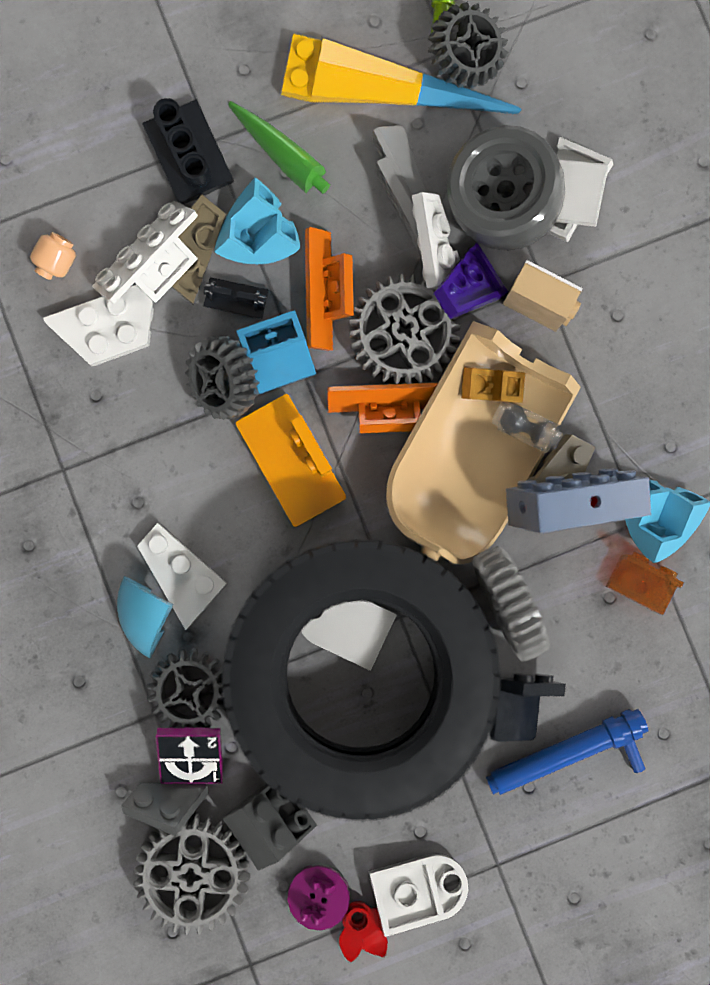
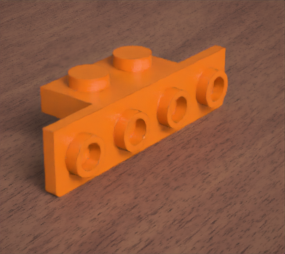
[305,227,354,351]
[327,383,438,433]

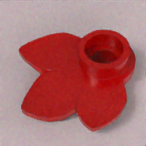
[339,901,388,962]

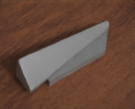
[372,126,426,258]

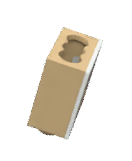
[503,260,583,332]

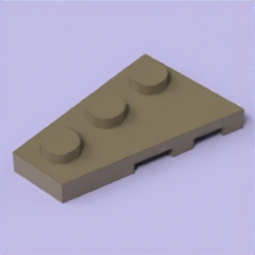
[171,195,226,305]
[528,434,595,531]

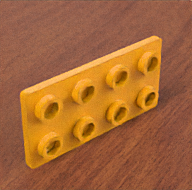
[236,394,346,527]

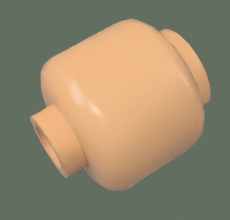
[30,232,76,280]

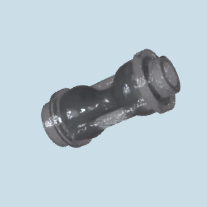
[492,402,563,453]

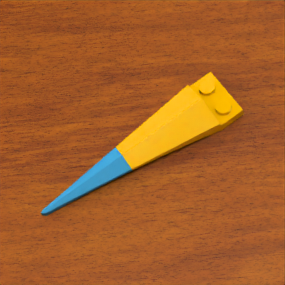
[281,34,522,114]

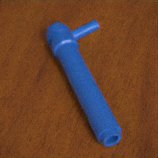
[486,709,649,795]

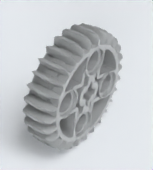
[349,274,461,384]
[472,546,550,661]
[133,813,251,935]

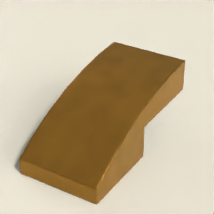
[461,368,525,403]

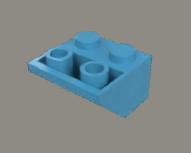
[236,310,316,394]

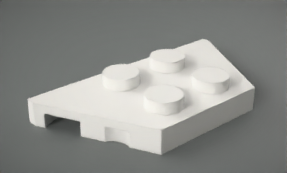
[43,285,154,367]

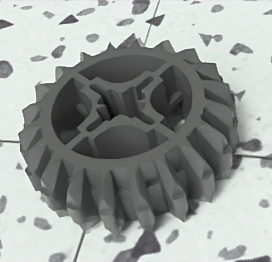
[428,2,508,89]
[184,336,260,420]
[147,648,226,728]

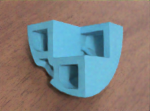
[214,178,300,264]
[625,480,710,563]
[117,576,173,658]

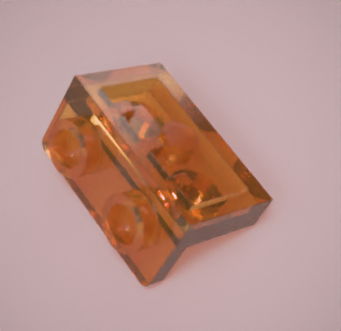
[606,552,684,615]

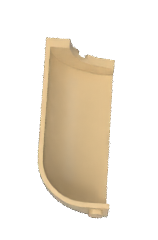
[386,321,581,565]

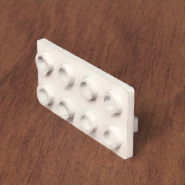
[92,201,198,304]

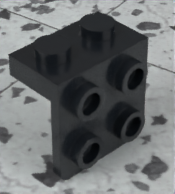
[490,673,566,742]

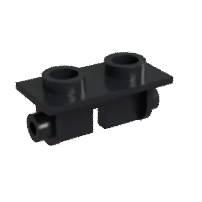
[203,277,269,319]

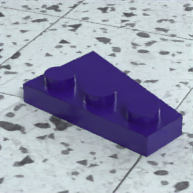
[434,242,509,319]

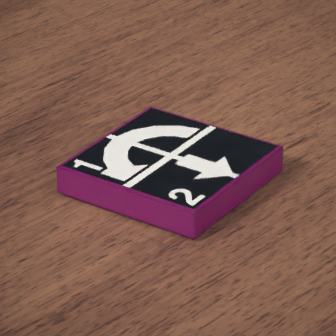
[156,728,224,784]

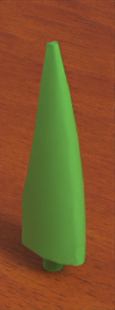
[228,101,330,194]

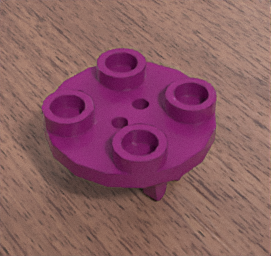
[287,865,350,931]

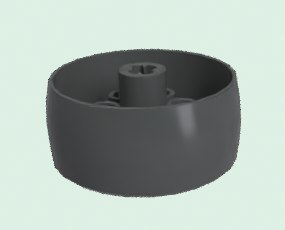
[446,125,565,251]

